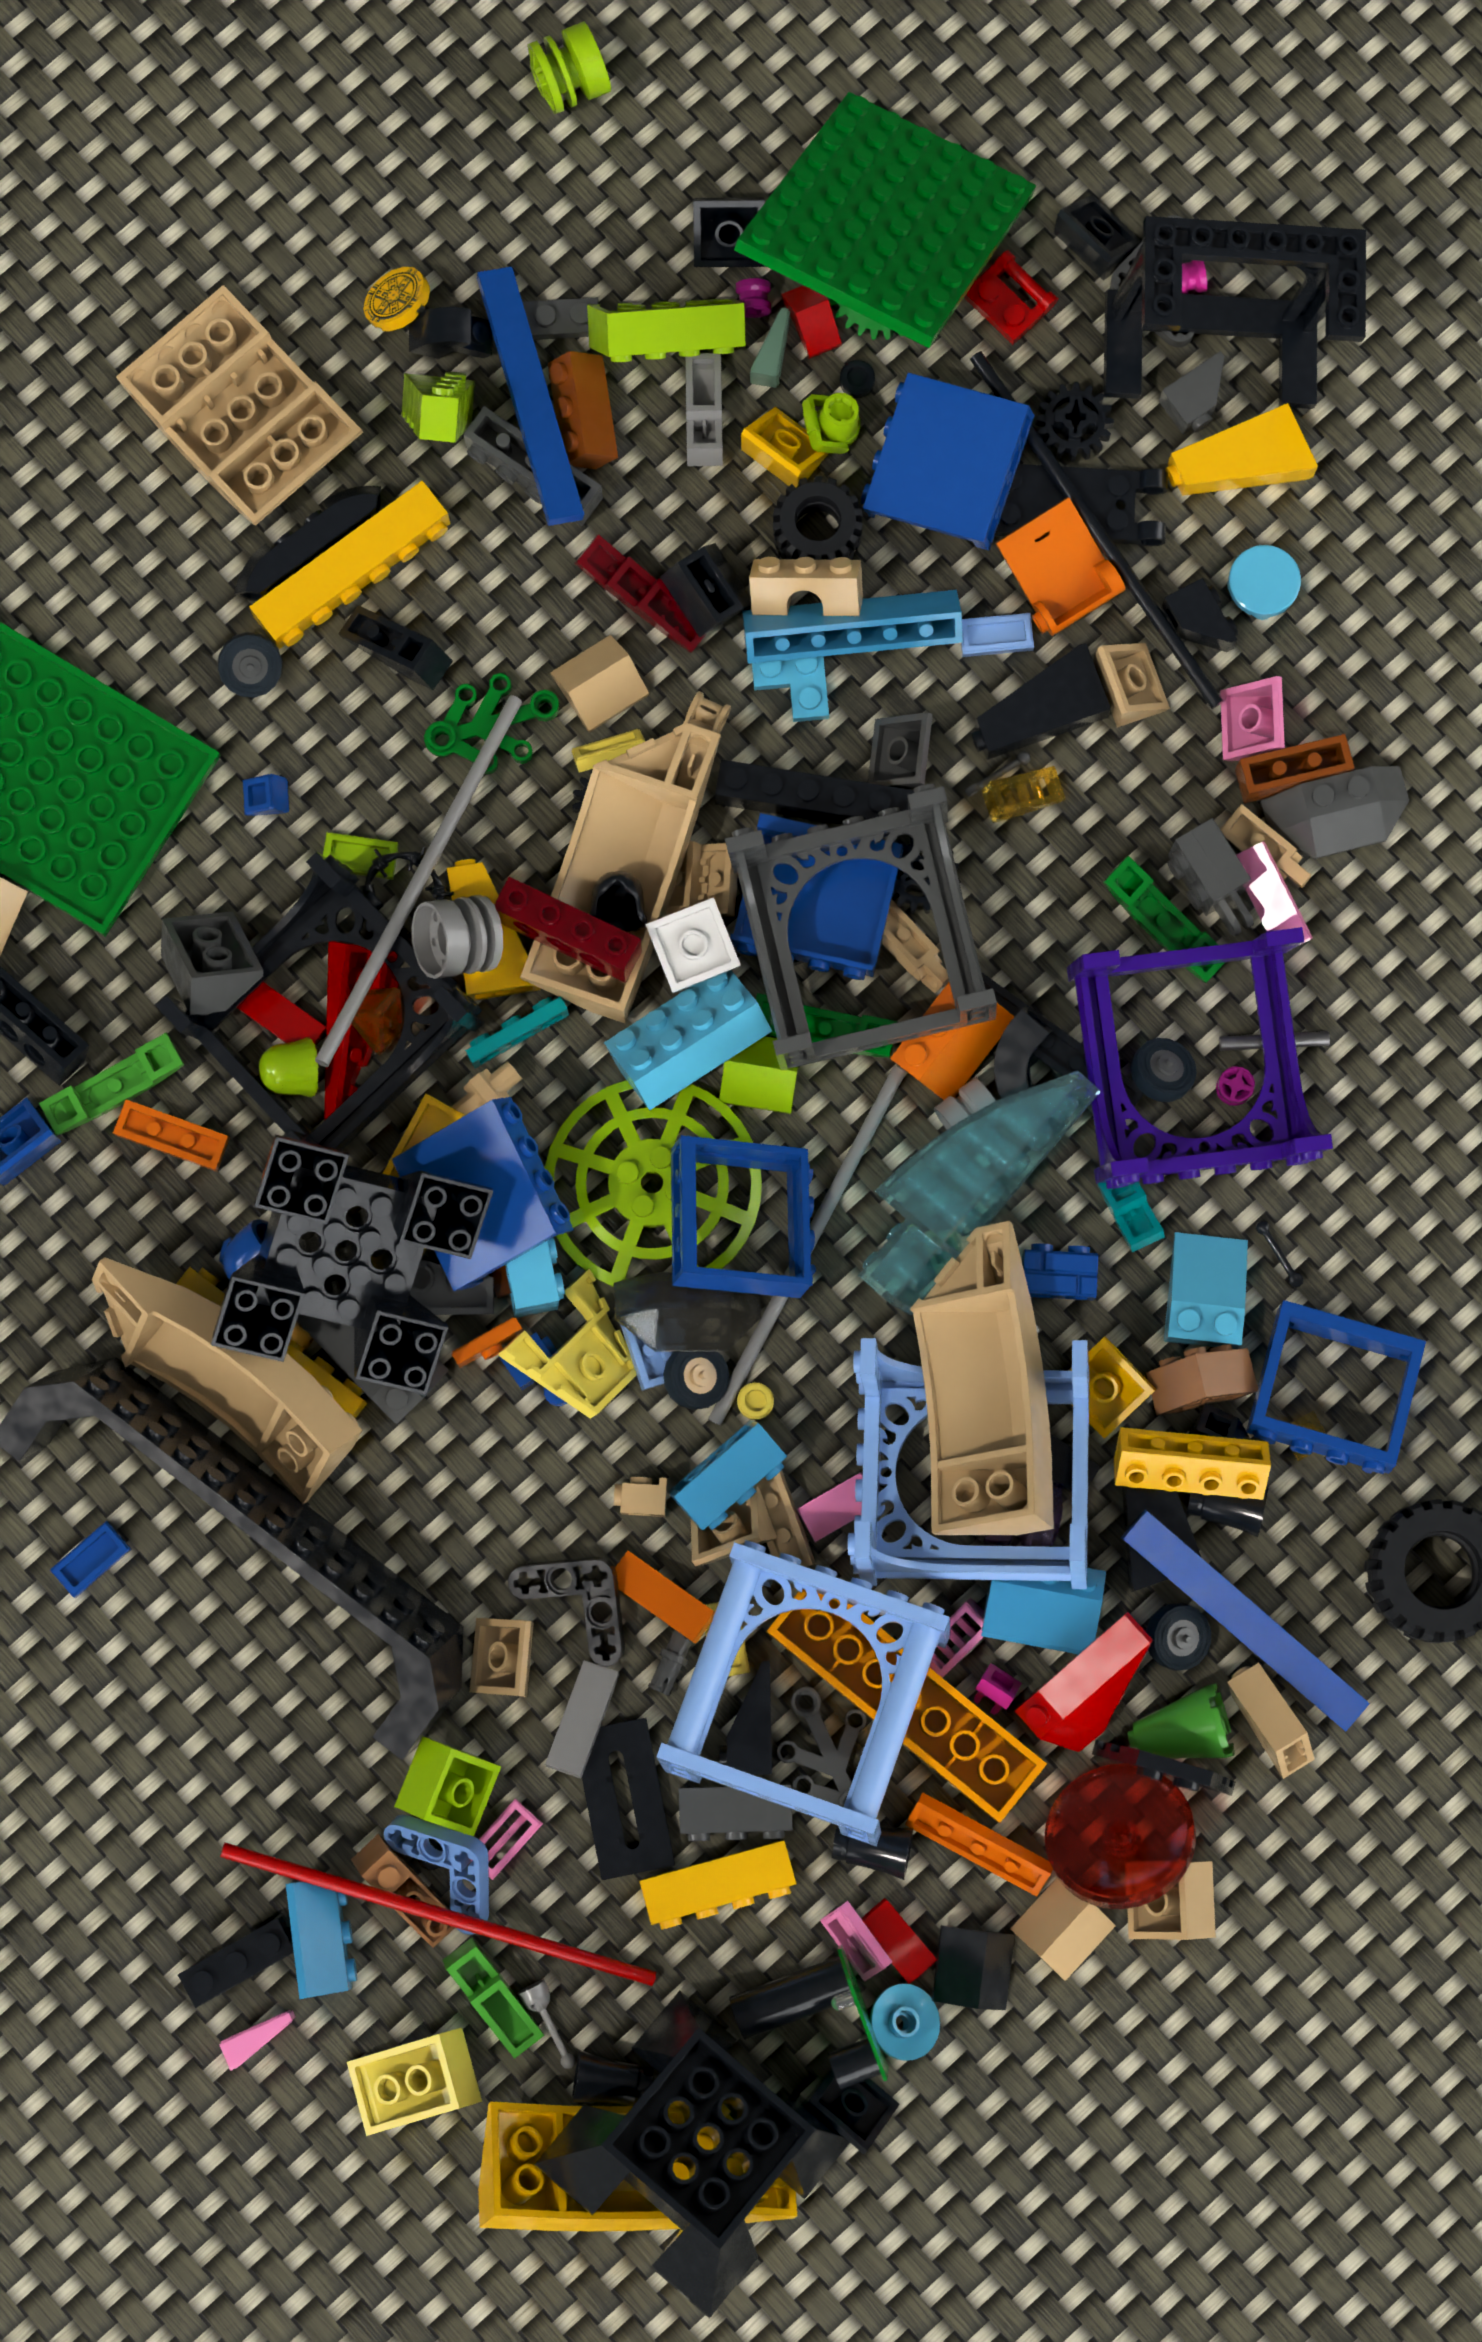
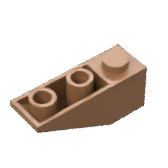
[351,1834,455,1948]

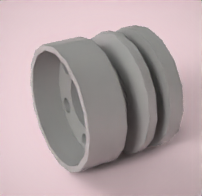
[411,895,503,979]

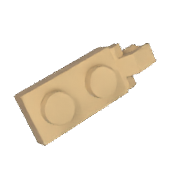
[1220,804,1311,888]
[882,900,949,993]

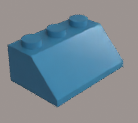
[667,1420,787,1530]
[981,1568,1106,1654]
[286,1881,357,1999]

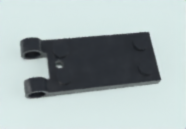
[995,464,1168,546]

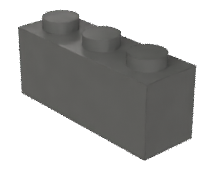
[679,1785,793,1841]

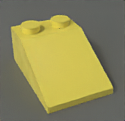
[347,2028,482,2136]

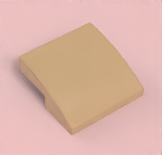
[665,841,738,917]

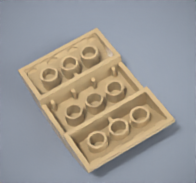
[116,285,363,526]

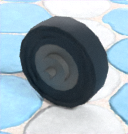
[218,632,282,698]
[1130,1038,1197,1102]
[1146,1603,1211,1671]

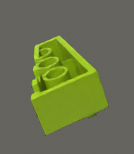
[587,299,746,362]
[401,372,475,443]

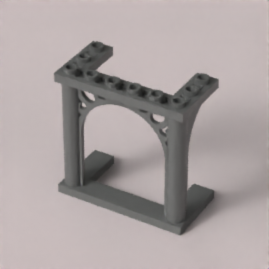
[725,784,997,1071]

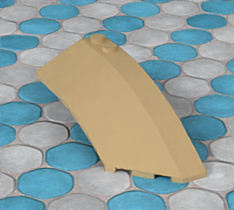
[520,723,721,1024]
[910,1221,1054,1535]
[92,1257,363,1504]

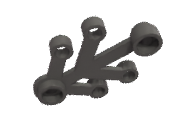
[777,1687,867,1807]

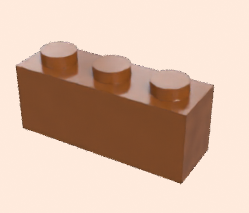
[548,351,618,469]
[1235,734,1355,804]

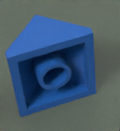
[0,1097,62,1186]

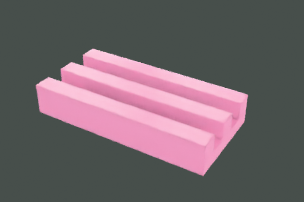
[470,1799,543,1880]
[820,1901,892,1981]

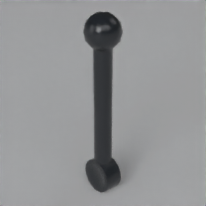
[1256,1220,1303,1288]

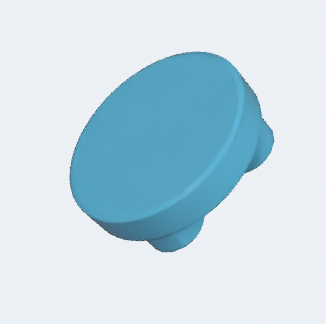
[1227,545,1301,620]

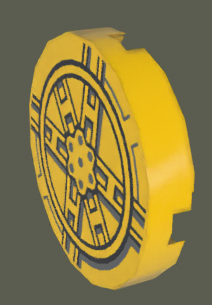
[363,267,430,332]

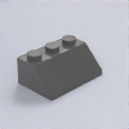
[161,911,263,1015]

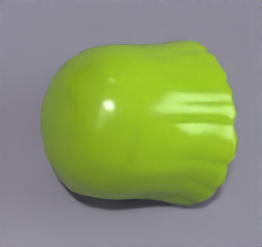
[259,1037,319,1097]

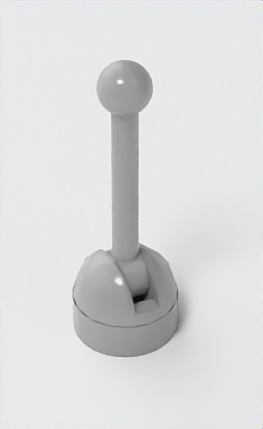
[517,1979,575,2069]

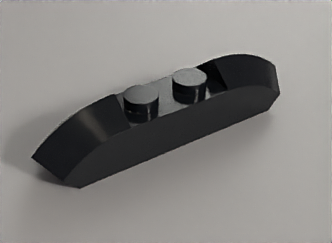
[234,486,381,601]

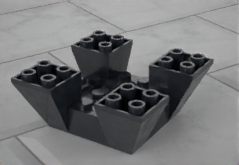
[210,1134,494,1395]
[534,1990,850,2318]

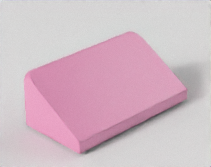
[797,1472,863,1542]

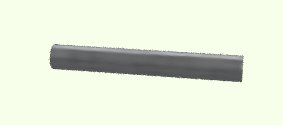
[1219,1031,1330,1051]

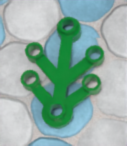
[424,673,560,774]

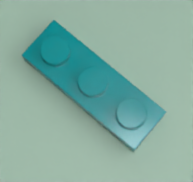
[465,996,569,1069]

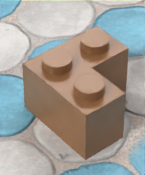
[1146,1344,1259,1415]

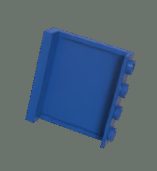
[861,373,1035,551]
[730,813,903,980]
[392,1097,574,1291]

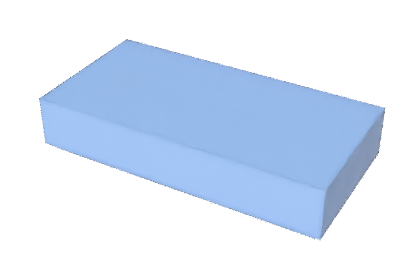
[961,613,1034,657]

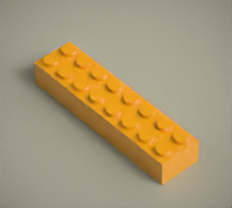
[766,1589,1047,1823]

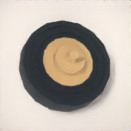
[663,1343,729,1410]

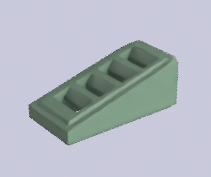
[750,308,790,388]

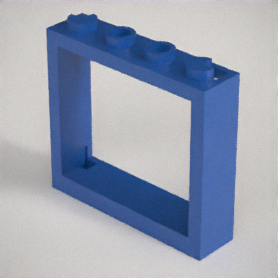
[671,1135,816,1298]
[1246,1300,1426,1474]

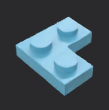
[752,656,829,722]

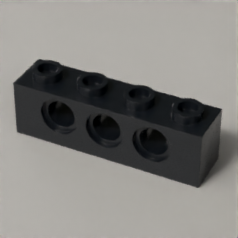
[0,966,89,1086]

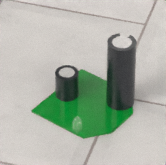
[729,1945,889,2089]

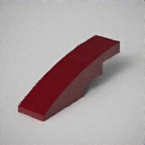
[574,534,706,653]

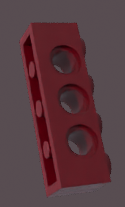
[494,877,642,983]

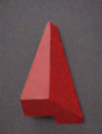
[324,941,399,1121]

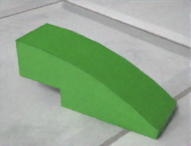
[442,1937,545,2059]

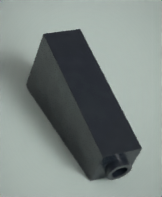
[971,643,1111,760]
[1122,1486,1201,1592]

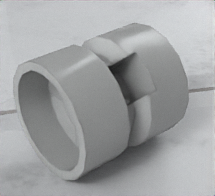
[934,1077,1003,1145]

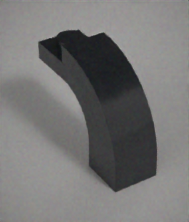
[994,1006,1070,1136]

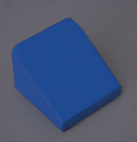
[243,774,289,816]

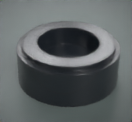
[839,360,875,398]

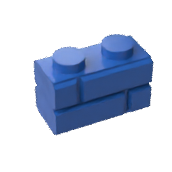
[1022,1243,1098,1301]

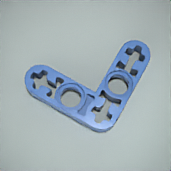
[384,1815,489,1935]

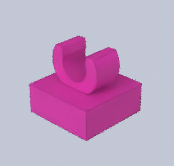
[974,1663,1022,1715]

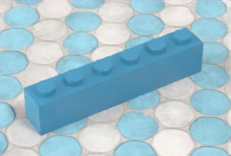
[742,590,963,664]

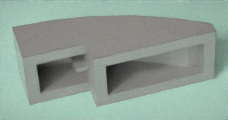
[685,353,723,466]

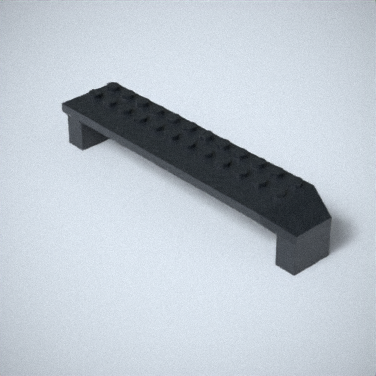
[0,1357,464,1760]

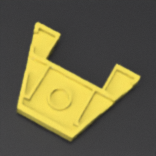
[498,1269,637,1419]

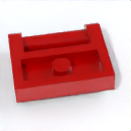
[964,250,1059,345]

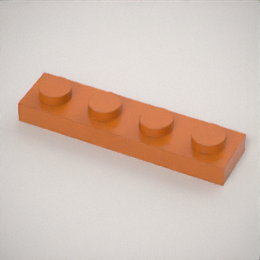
[905,1792,1055,1897]

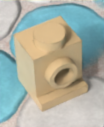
[614,1477,668,1517]

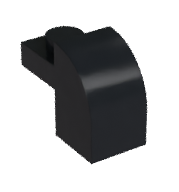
[409,307,492,359]

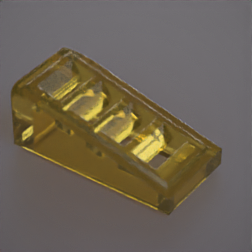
[982,766,1066,823]

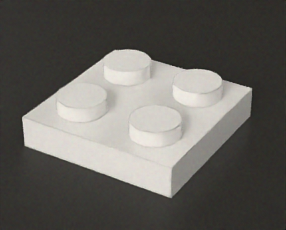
[645,897,741,993]

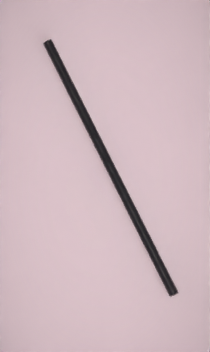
[970,351,1223,709]

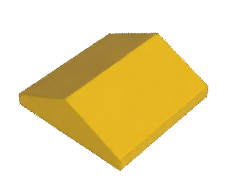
[1069,1336,1156,1439]

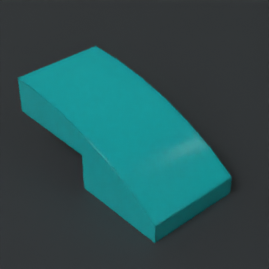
[1098,1182,1165,1253]

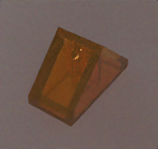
[351,987,402,1056]

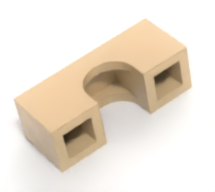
[749,557,863,616]

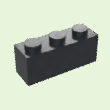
[178,1916,294,2008]

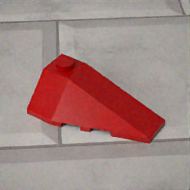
[1015,1612,1153,1752]

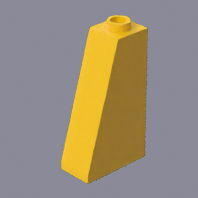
[1165,403,1318,496]
[447,859,541,1001]

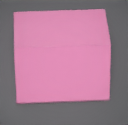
[1220,676,1285,761]

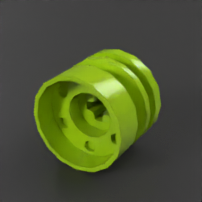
[527,21,611,114]

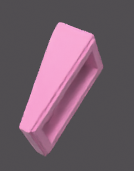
[929,1598,985,1678]
[219,2010,295,2071]

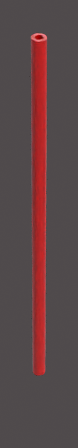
[220,1842,656,1986]

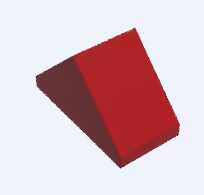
[781,285,842,359]

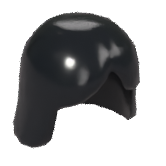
[589,871,647,932]

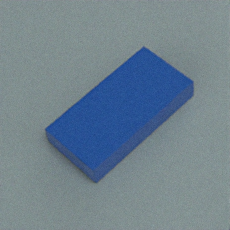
[50,1521,132,1598]

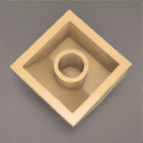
[1126,1861,1216,1940]

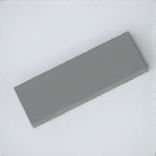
[545,1660,619,1779]

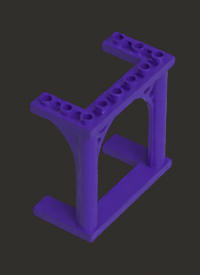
[1067,927,1333,1189]

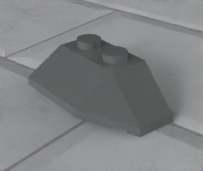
[1260,766,1409,859]

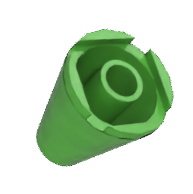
[1128,1683,1235,1759]

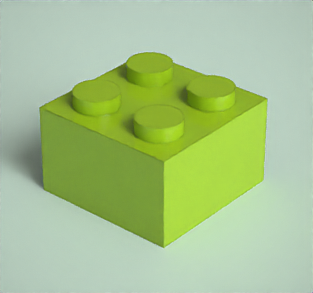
[394,1736,501,1836]

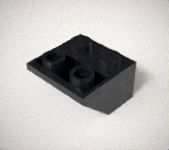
[660,543,751,638]

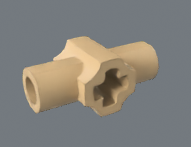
[451,1061,522,1115]

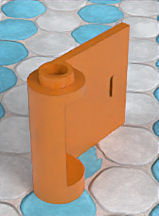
[995,497,1126,636]

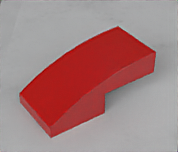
[861,1898,937,1984]

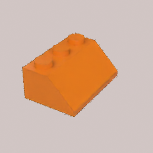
[890,982,1014,1100]

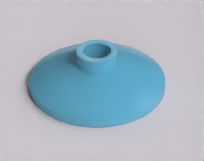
[870,1984,940,2061]

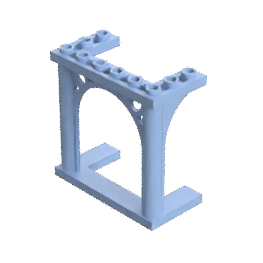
[848,1338,1089,1589]
[656,1540,950,1847]

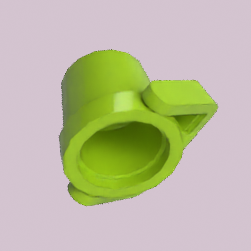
[802,393,860,454]

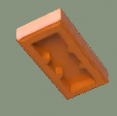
[452,1317,523,1368]

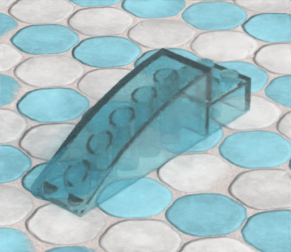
[858,1071,1101,1316]

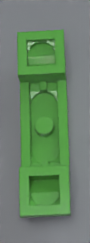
[39,1032,184,1136]

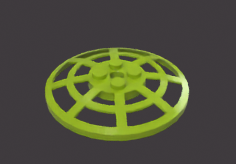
[544,1080,762,1295]

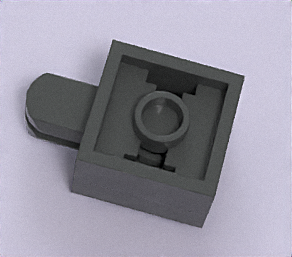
[1167,818,1254,936]

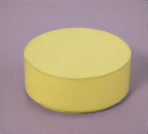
[737,1382,774,1420]

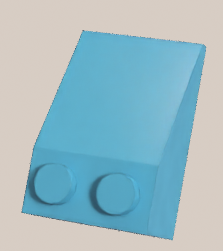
[1164,1232,1248,1349]

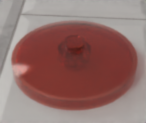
[1045,1764,1196,1909]

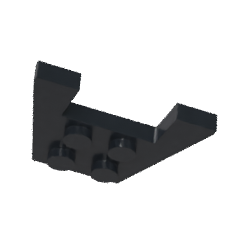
[1092,1740,1236,1796]

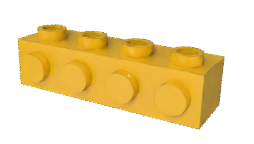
[1113,1427,1271,1500]

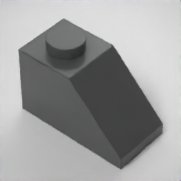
[1159,351,1225,435]

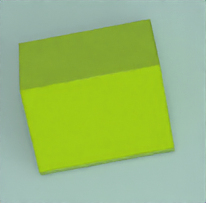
[719,1036,798,1114]

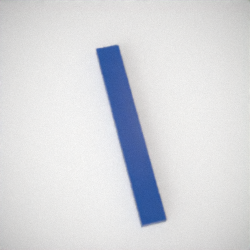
[477,267,584,526]
[1121,1510,1370,1732]

